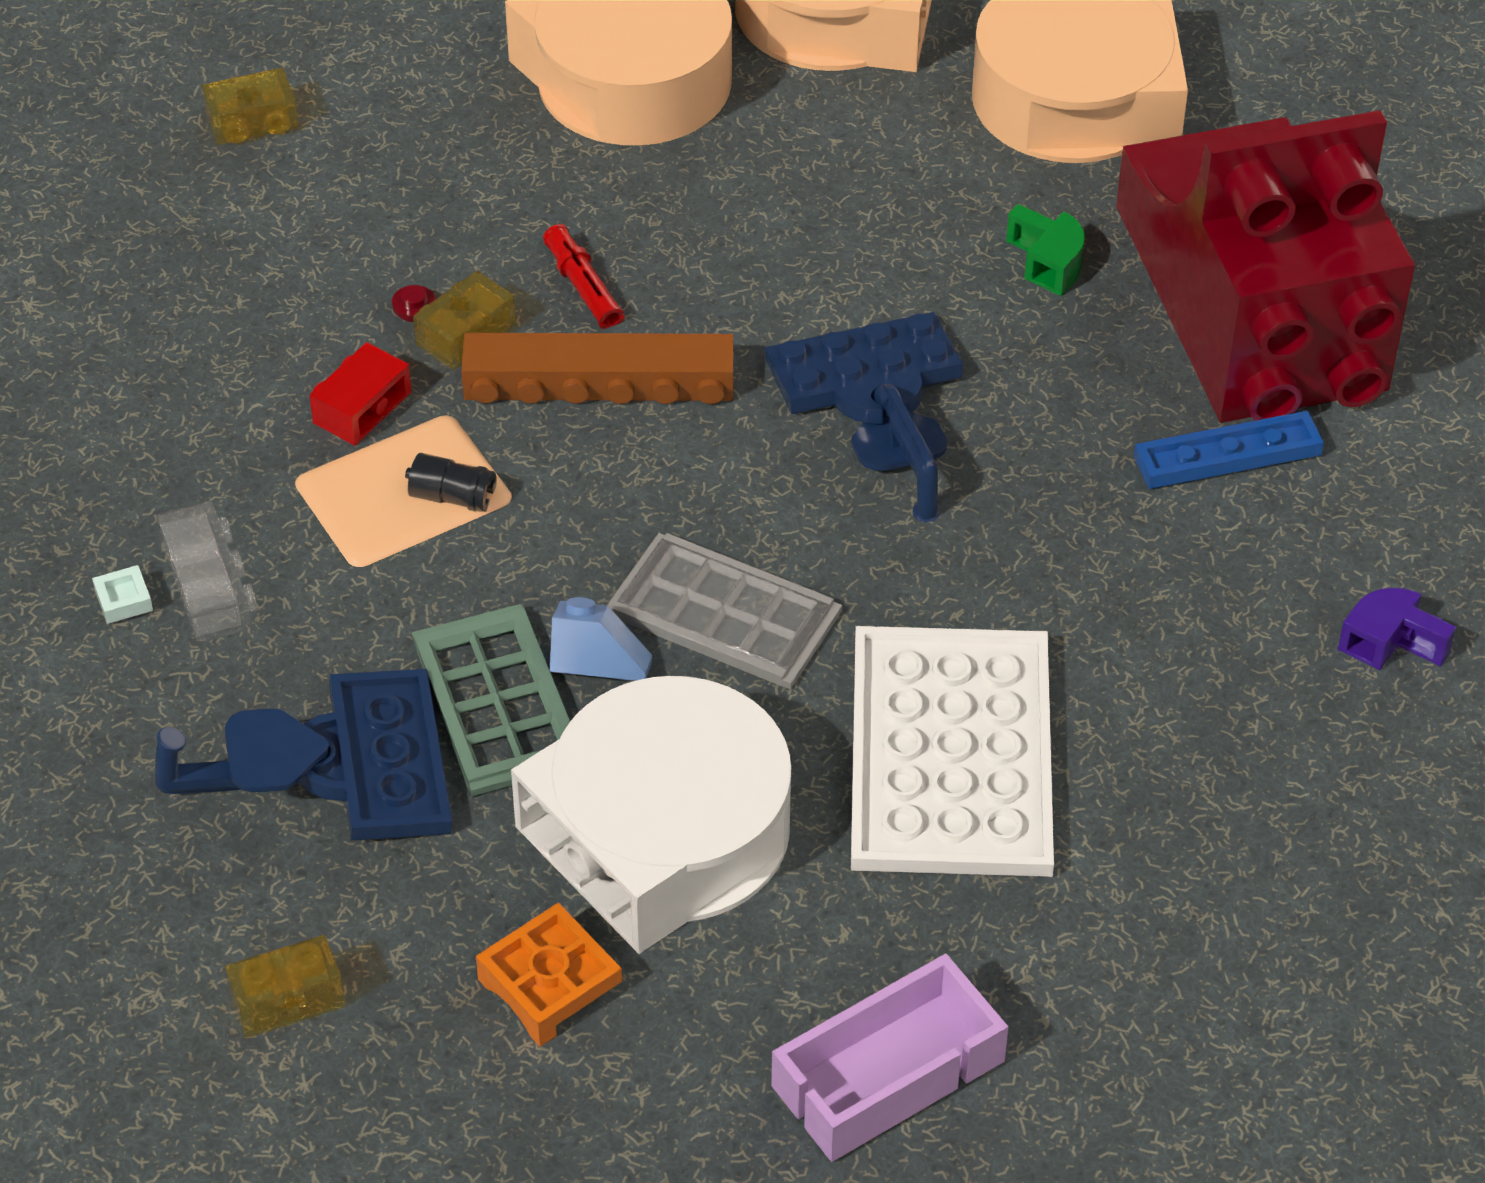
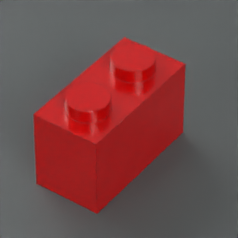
[309,342,412,446]

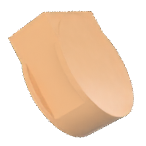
[505,0,732,145]
[735,0,932,72]
[972,0,1188,163]

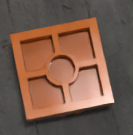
[476,902,622,1047]

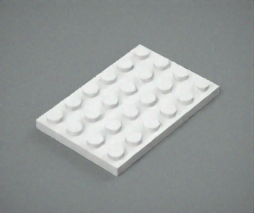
[851,626,1054,877]

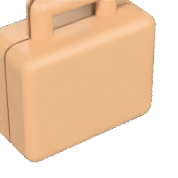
[295,415,512,567]

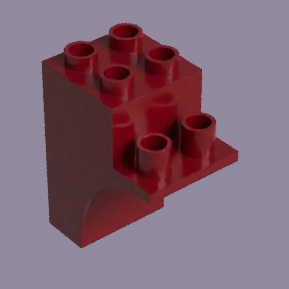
[1116,110,1415,423]

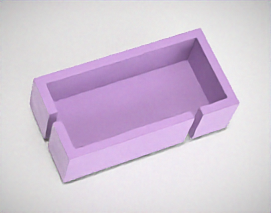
[771,953,1008,1162]

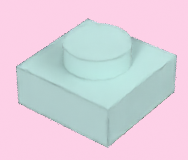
[92,565,153,624]

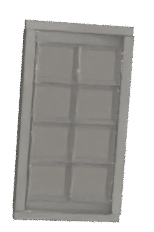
[607,533,842,690]

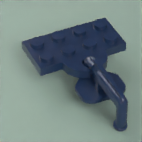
[765,312,963,522]
[155,669,452,841]

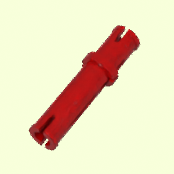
[543,224,625,330]

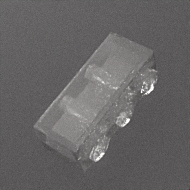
[157,501,258,644]

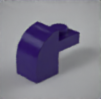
[1338,588,1456,670]

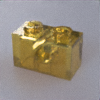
[201,67,298,145]
[413,270,516,370]
[225,934,345,1039]

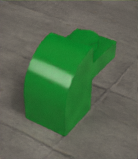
[1006,203,1084,296]

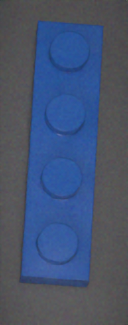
[1134,411,1324,489]

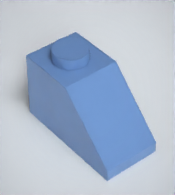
[549,597,652,681]

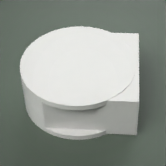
[511,676,791,954]

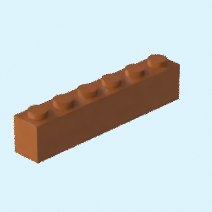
[461,333,733,404]

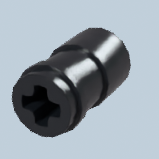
[405,452,497,512]

